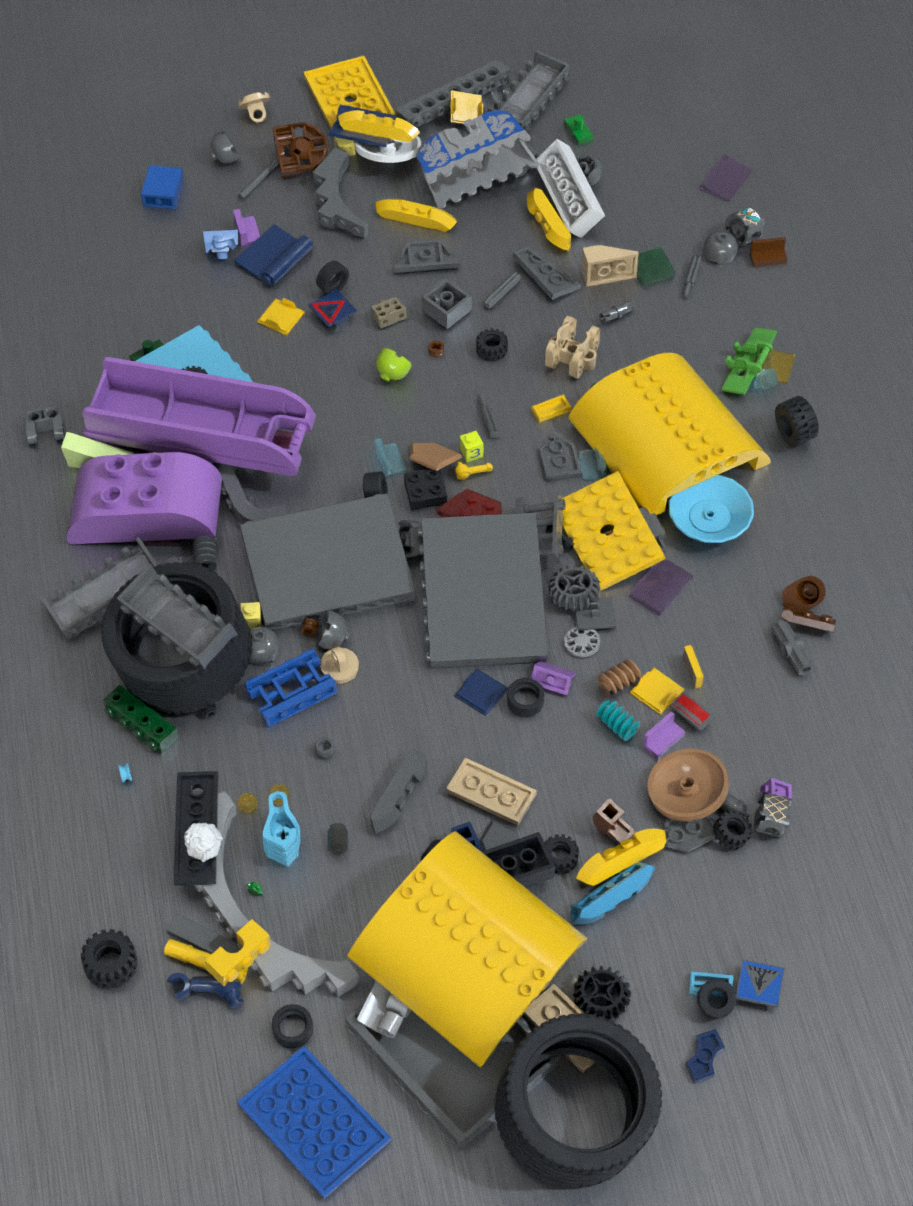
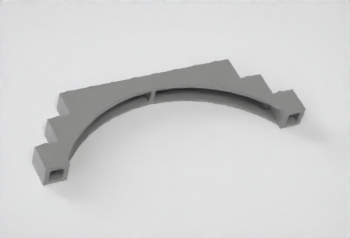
[190,790,360,997]

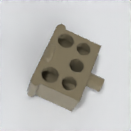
[371,297,407,329]

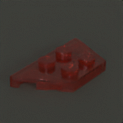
[437,488,502,517]

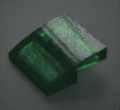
[637,247,675,286]

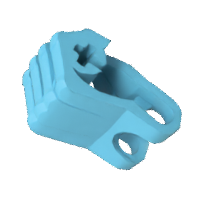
[262,791,301,867]

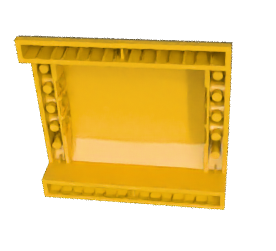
[568,353,770,515]
[347,831,588,1068]

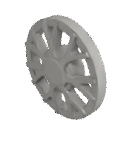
[564,626,600,658]

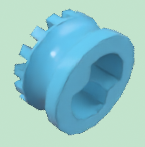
[118,763,132,783]

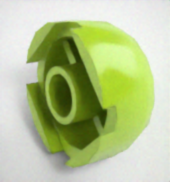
[376,348,412,381]

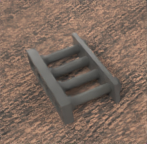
[514,492,566,564]

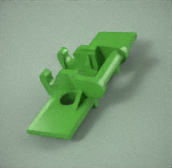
[722,327,777,395]

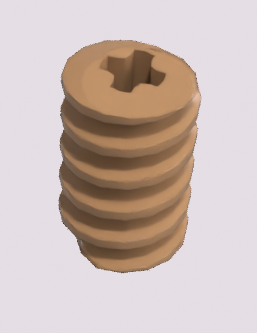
[597,659,642,698]

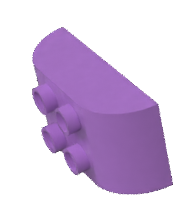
[67,452,222,544]

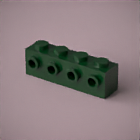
[103,685,178,754]

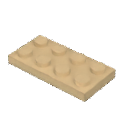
[446,758,537,826]
[523,984,596,1073]

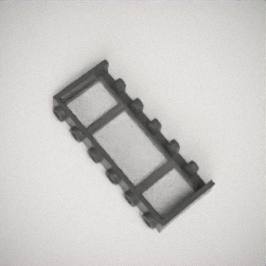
[488,50,571,131]
[41,537,158,640]
[117,564,238,669]

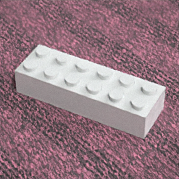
[536,139,605,238]

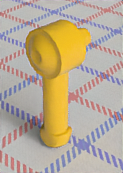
[455,462,493,480]

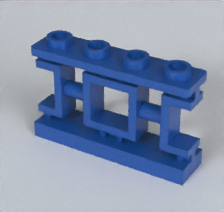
[245,649,338,728]

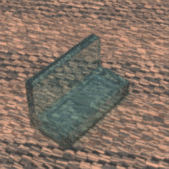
[374,437,407,478]
[578,445,606,481]

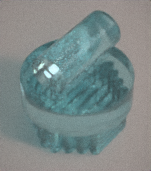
[754,368,778,389]

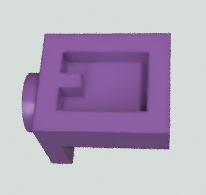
[759,778,792,798]

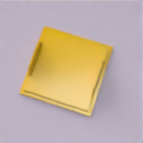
[450,90,483,124]
[257,298,305,335]
[629,667,685,715]

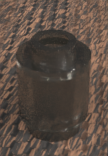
[327,823,348,856]

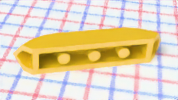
[338,110,420,143]
[527,188,571,251]
[375,199,457,232]
[576,829,666,886]

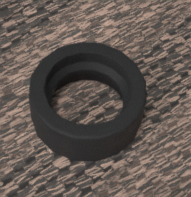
[316,261,349,294]
[507,678,545,717]
[271,1004,313,1049]

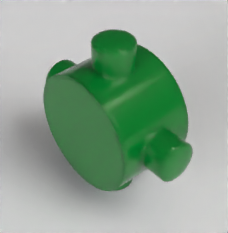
[247,882,263,896]

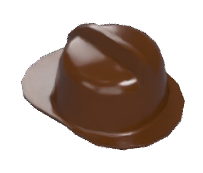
[782,576,826,611]

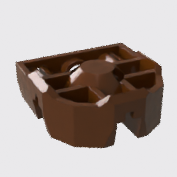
[273,122,328,178]

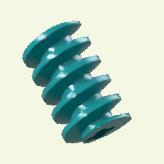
[596,700,640,741]

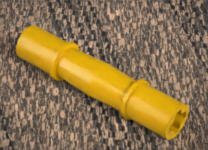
[164,939,248,984]

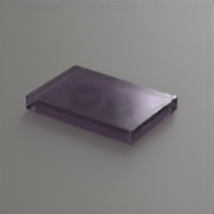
[629,559,693,616]

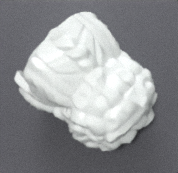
[184,823,223,862]

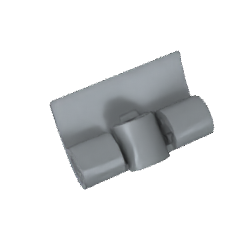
[357,981,411,1038]

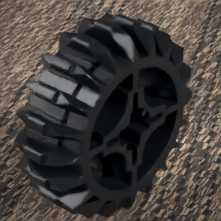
[573,965,631,1021]

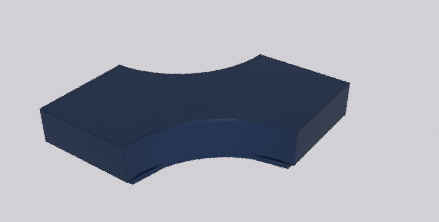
[685,1028,725,1084]

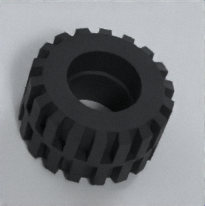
[775,396,819,446]
[81,929,137,989]

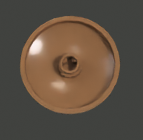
[647,749,729,821]

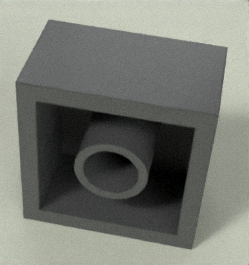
[422,278,472,329]

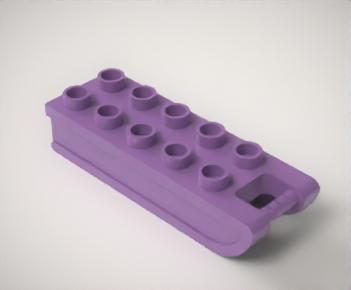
[82,357,316,476]

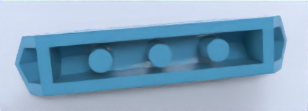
[570,862,656,925]

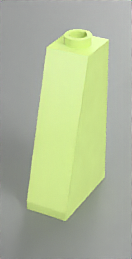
[61,432,134,468]

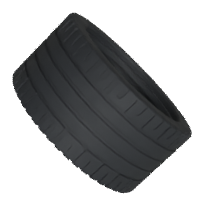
[101,562,252,714]
[494,1013,662,1188]

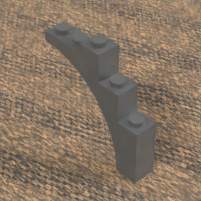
[313,147,368,239]

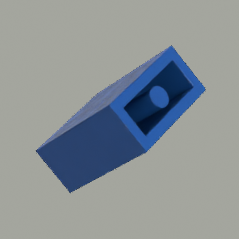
[141,165,184,209]

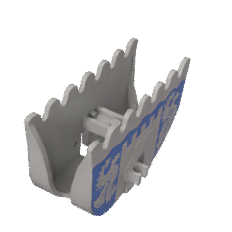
[416,110,539,209]

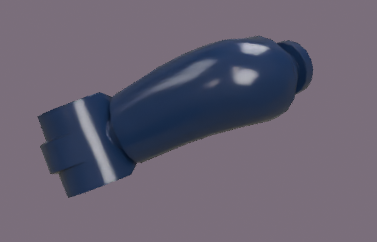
[167,973,244,1009]

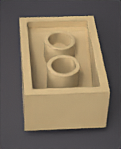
[581,245,639,287]

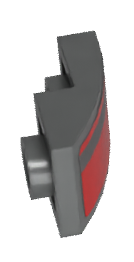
[670,692,714,731]

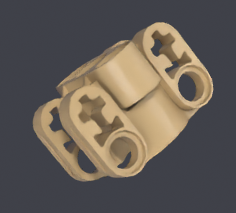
[545,316,601,379]

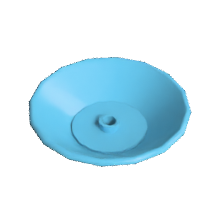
[669,475,754,543]

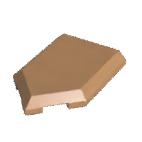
[409,443,462,471]

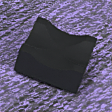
[404,469,447,511]

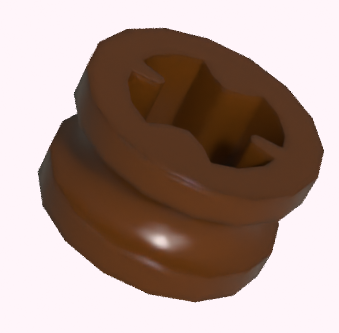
[428,340,444,358]
[300,619,319,636]

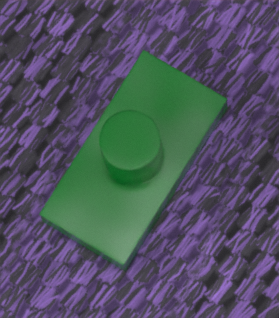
[564,115,593,145]

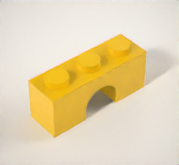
[205,919,271,986]

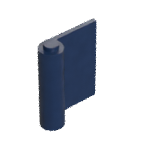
[328,104,399,147]
[235,224,314,286]

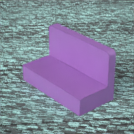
[233,209,260,246]
[531,661,576,695]
[643,712,685,759]

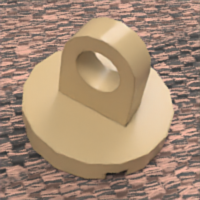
[238,92,270,123]
[320,646,359,684]

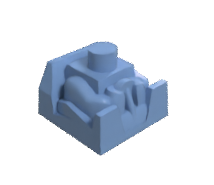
[203,230,238,259]

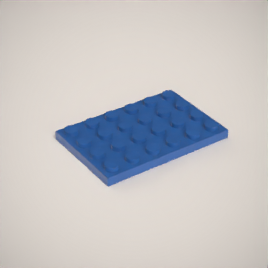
[237,1046,391,1199]

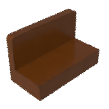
[749,237,787,267]

